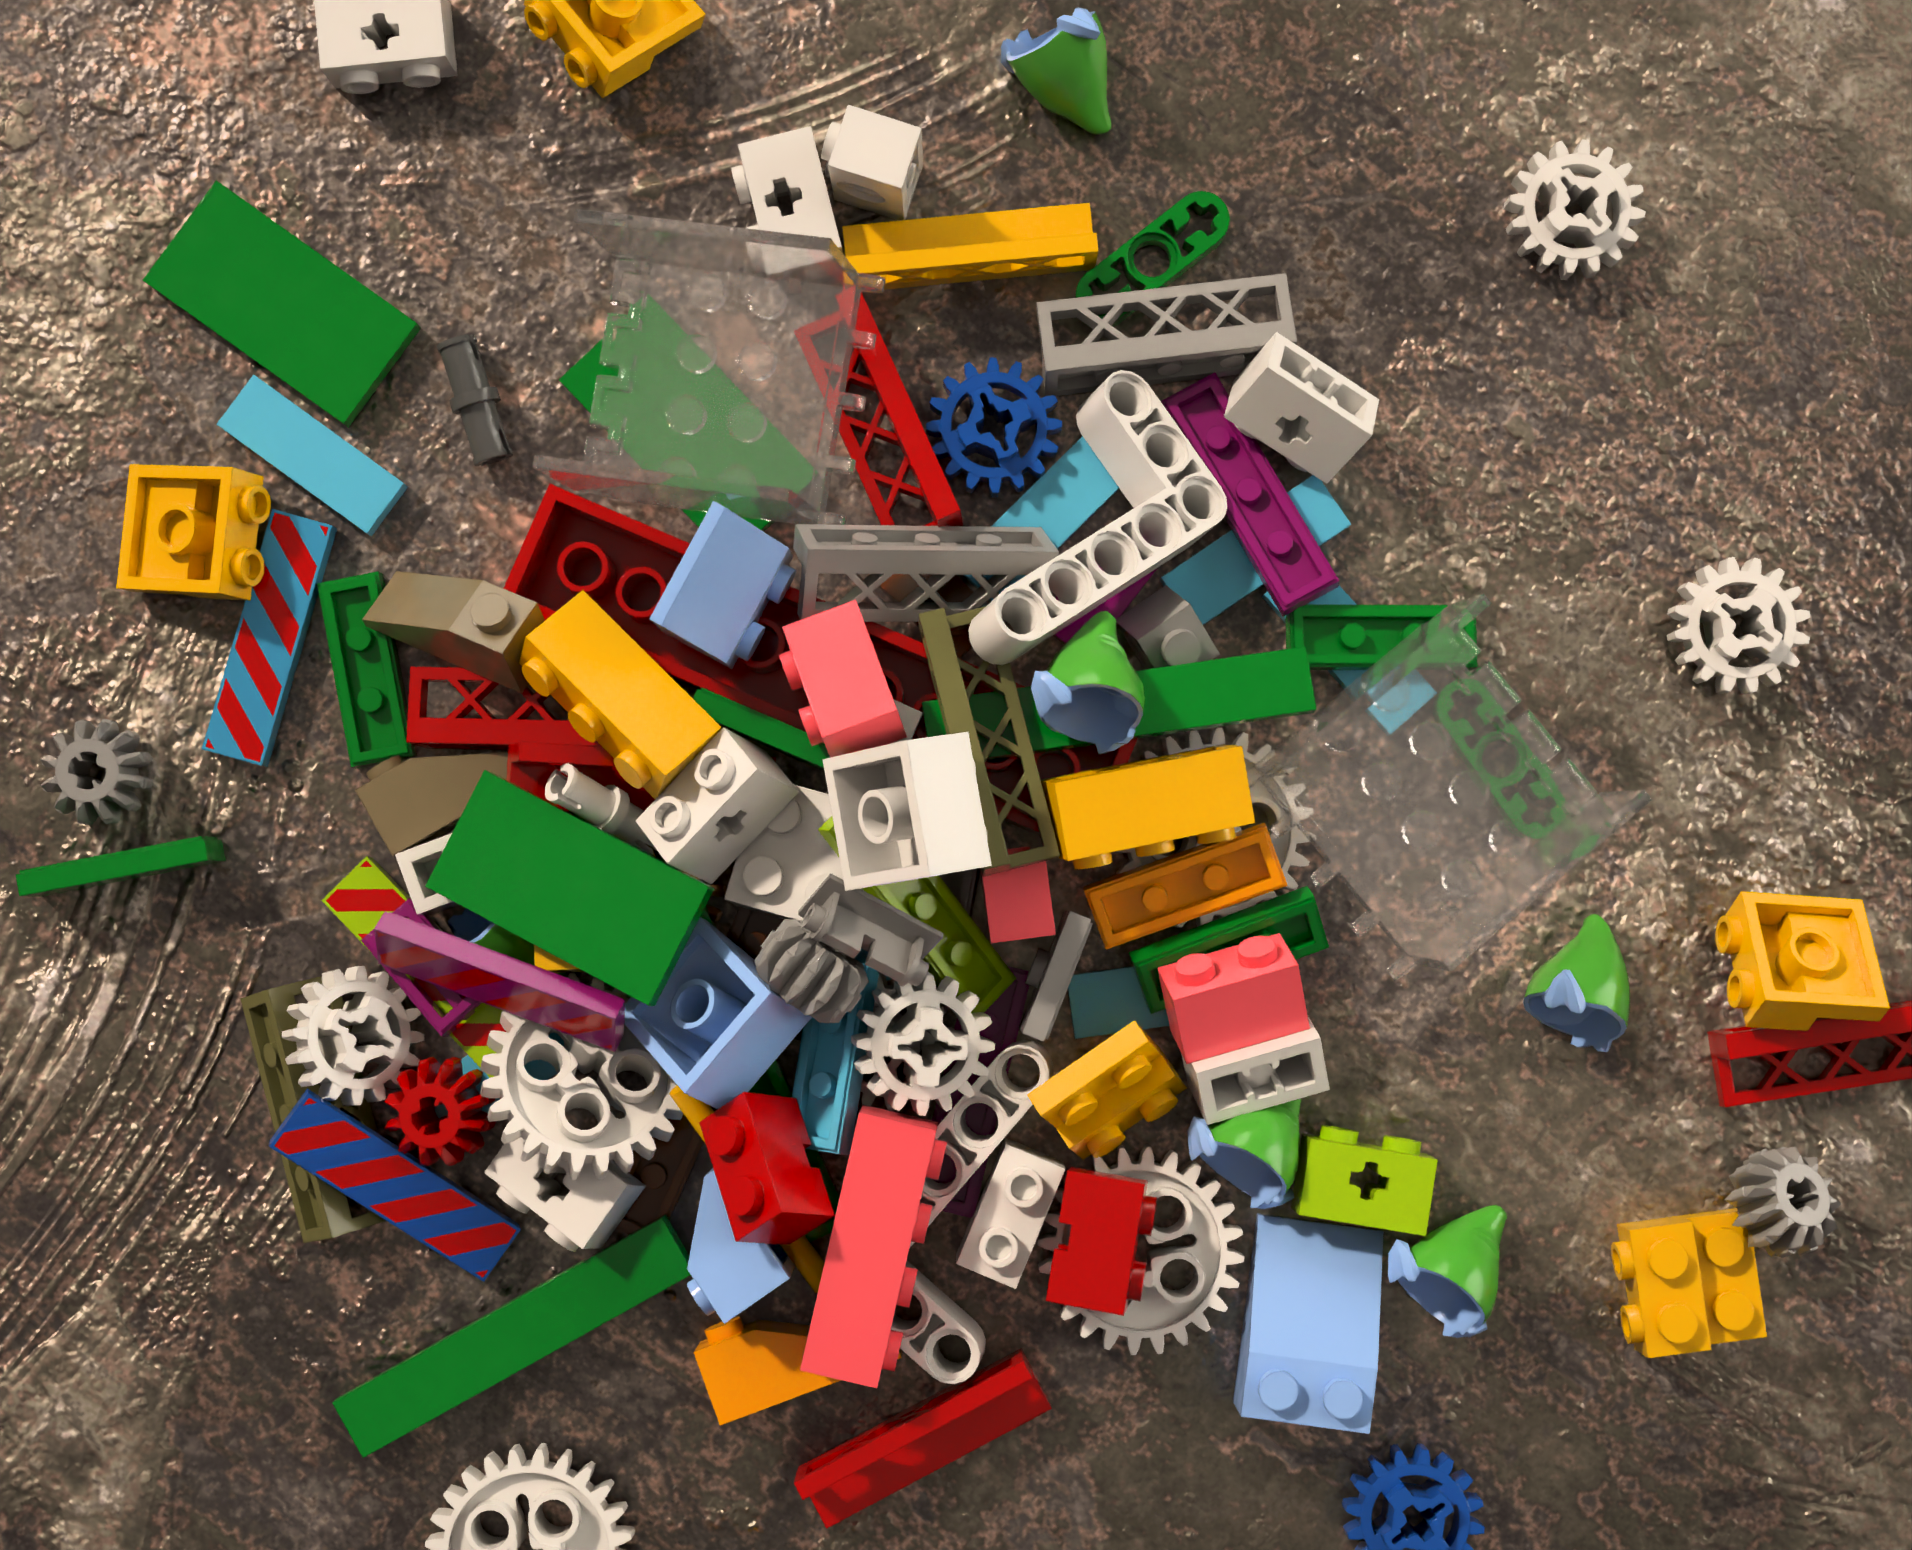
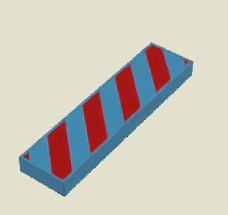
[202,509,337,767]

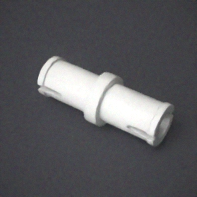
[545,763,657,855]

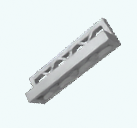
[1036,273,1297,396]
[793,524,1059,622]

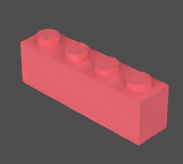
[800,1105,947,1389]

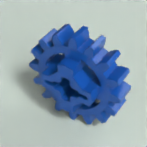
[926,357,1062,497]
[1342,1443,1485,1550]

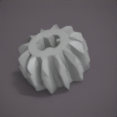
[40,719,154,825]
[754,919,869,1023]
[1724,1146,1841,1258]

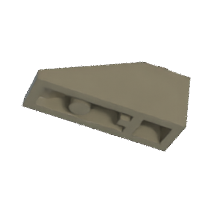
[362,571,545,693]
[355,752,508,857]

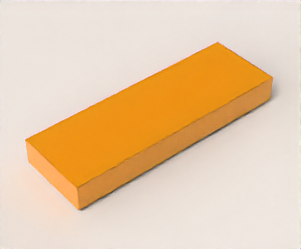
[1084,822,1288,950]

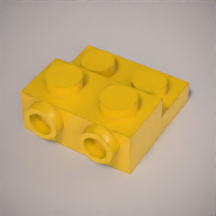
[524,0,706,99]
[116,464,271,601]
[1715,891,1890,1031]
[1027,1020,1187,1160]
[1611,1208,1767,1358]

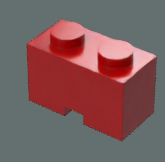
[699,1092,835,1245]
[1046,1167,1157,1316]

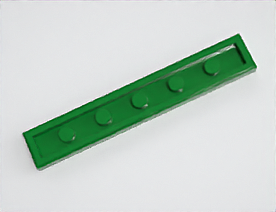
[922,646,1317,760]
[332,1214,690,1458]

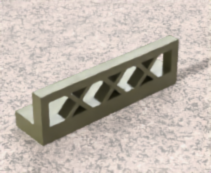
[919,606,1060,877]
[240,976,386,1243]

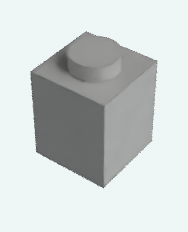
[1116,585,1220,670]

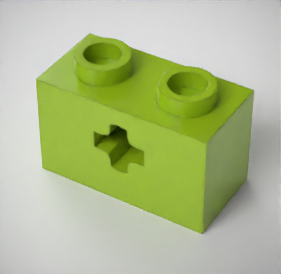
[1291,1125,1438,1236]

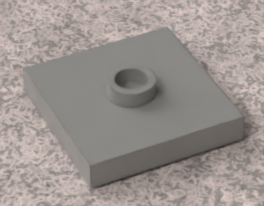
[1019,910,1093,1042]

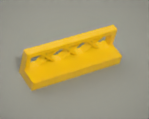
[842,203,1099,292]

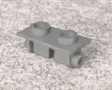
[798,873,944,987]

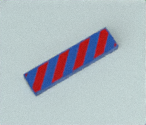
[269,1088,521,1282]

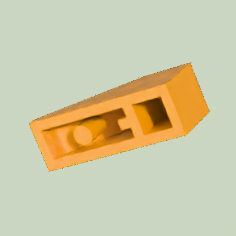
[693,1316,903,1426]

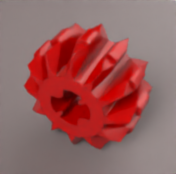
[384,1057,497,1166]

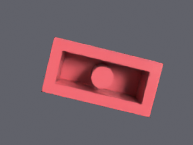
[779,600,907,758]
[980,846,1056,944]
[1157,933,1310,1064]

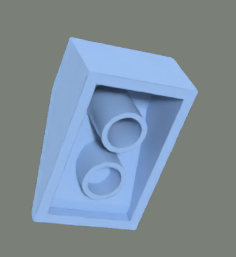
[1233,1213,1384,1434]

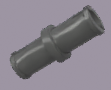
[437,334,513,466]

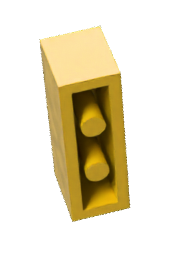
[519,590,721,799]
[1041,744,1255,869]

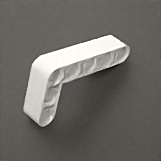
[968,370,1227,665]
[891,1040,1054,1384]

